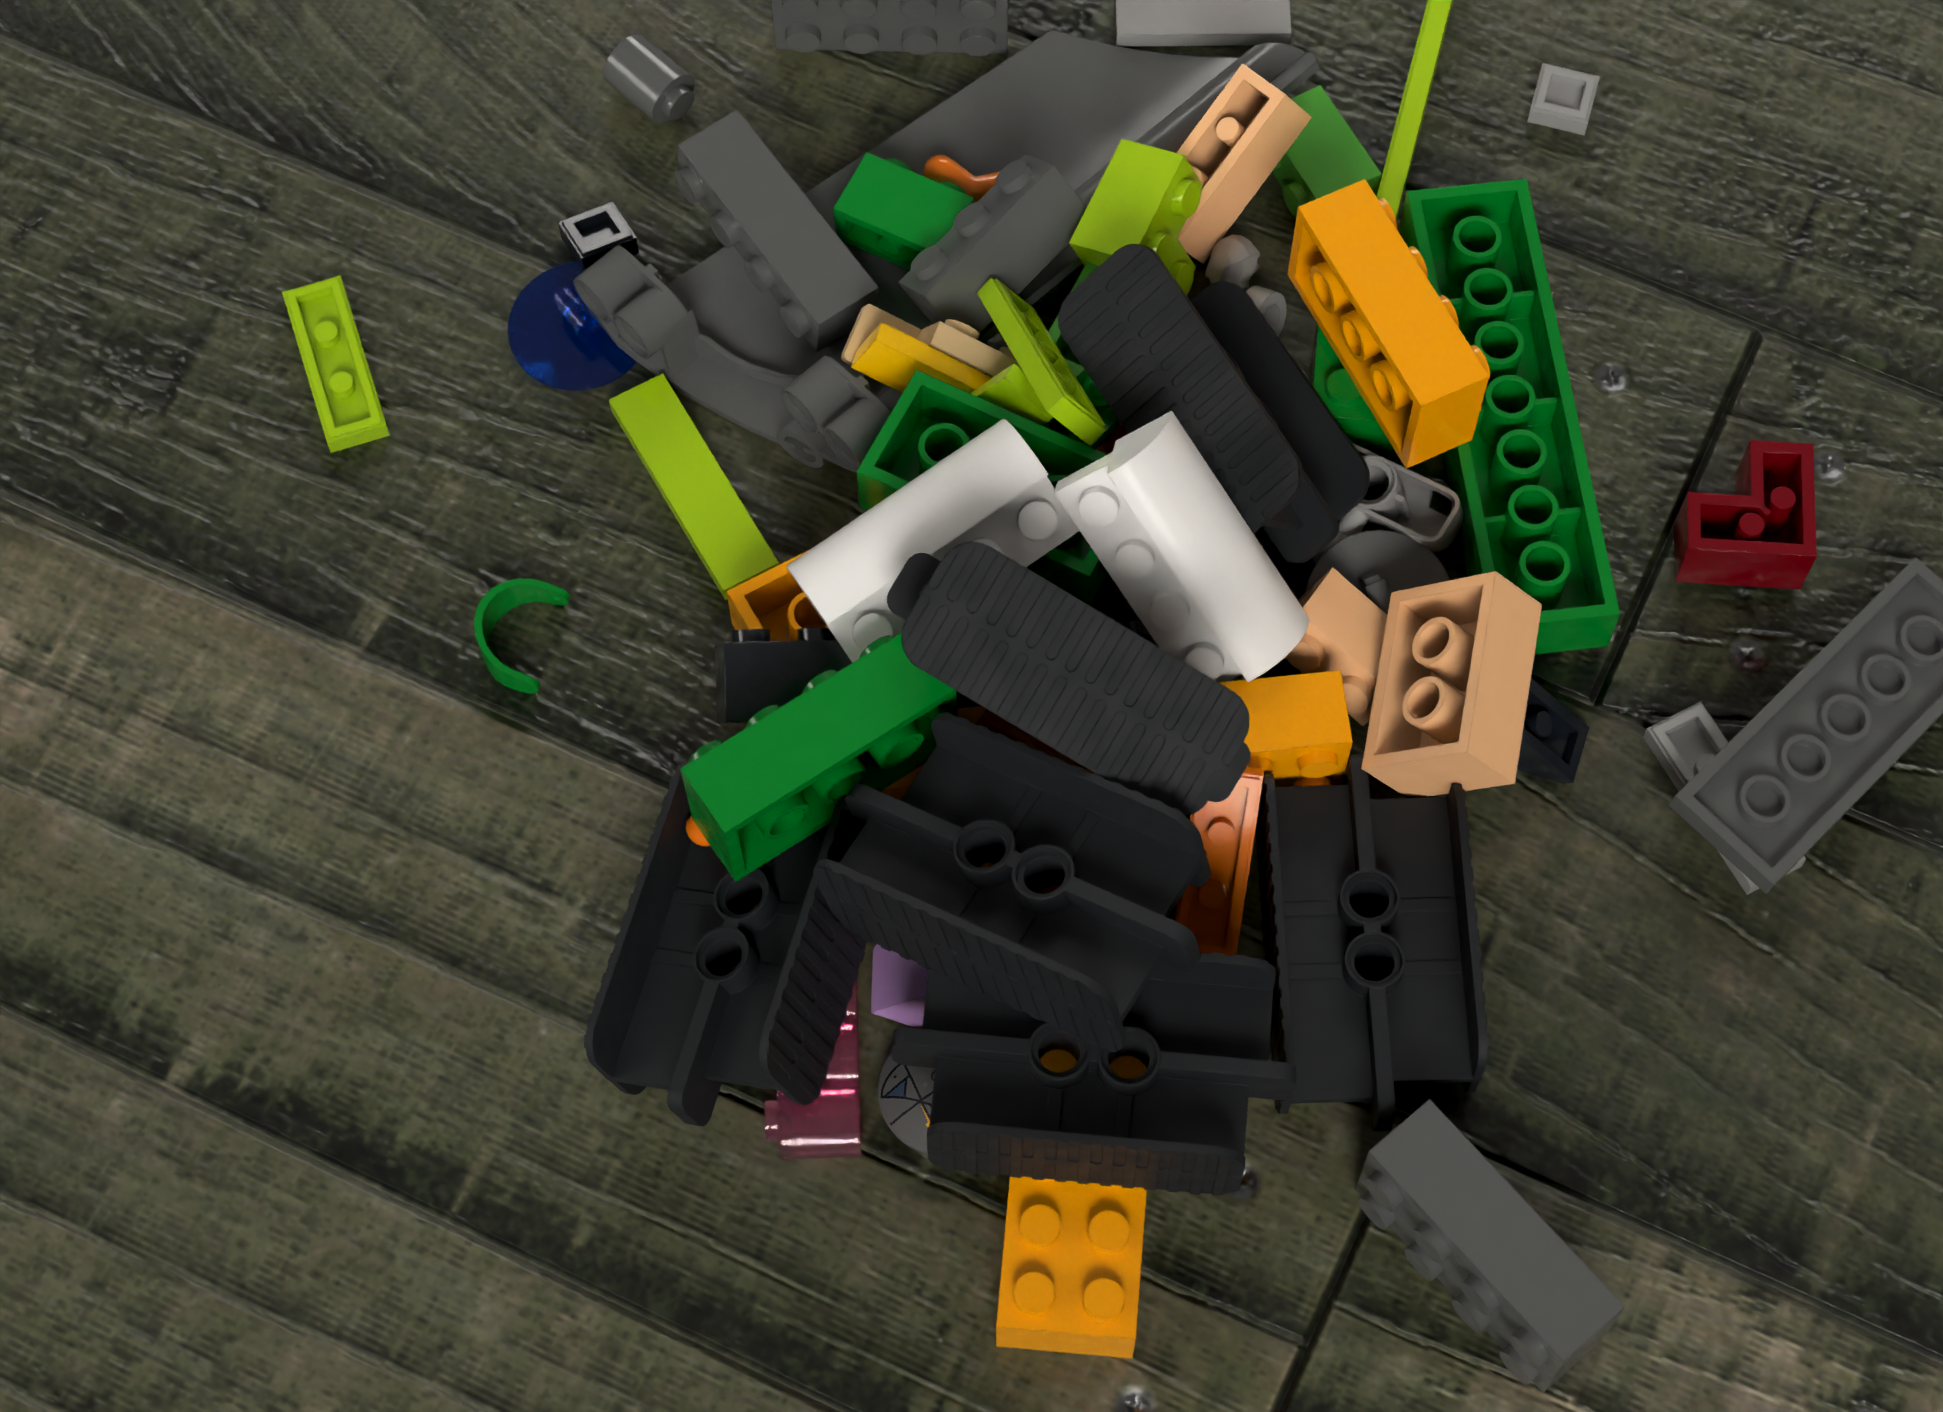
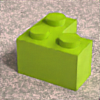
[1069,139,1203,296]

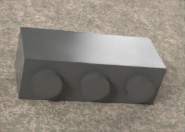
[898,154,1087,333]

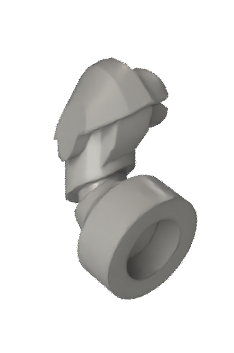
[1205,234,1287,337]

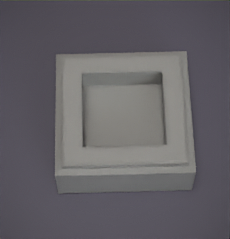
[1527,63,1600,135]

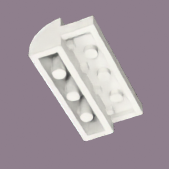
[1054,411,1309,682]
[786,419,1079,663]

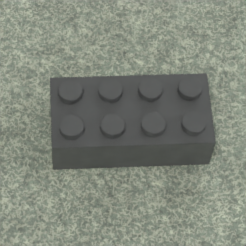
[771,0,1009,56]
[1355,1099,1625,1393]

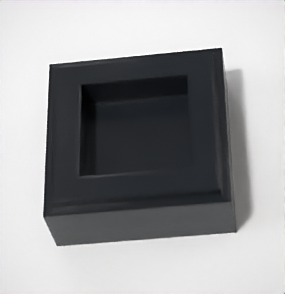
[558,202,639,272]

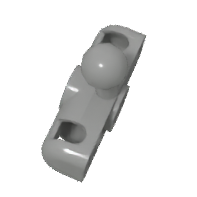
[1312,443,1463,565]

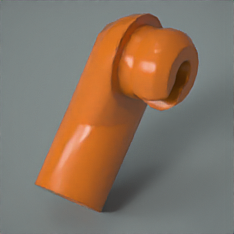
[923,155,1000,203]

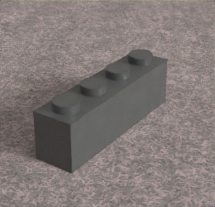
[675,110,879,352]

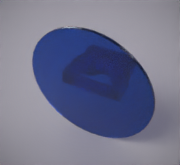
[508,262,637,391]

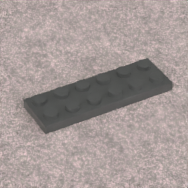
[1668,557,1943,894]

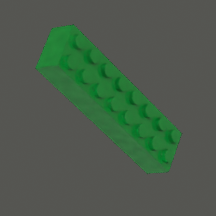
[1399,179,1620,655]

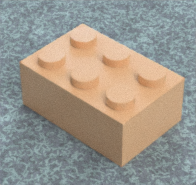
[1361,571,1542,798]

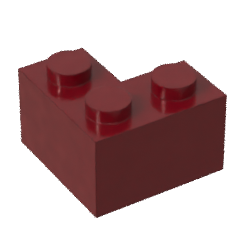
[1674,440,1817,590]

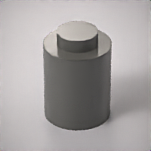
[603,34,695,124]

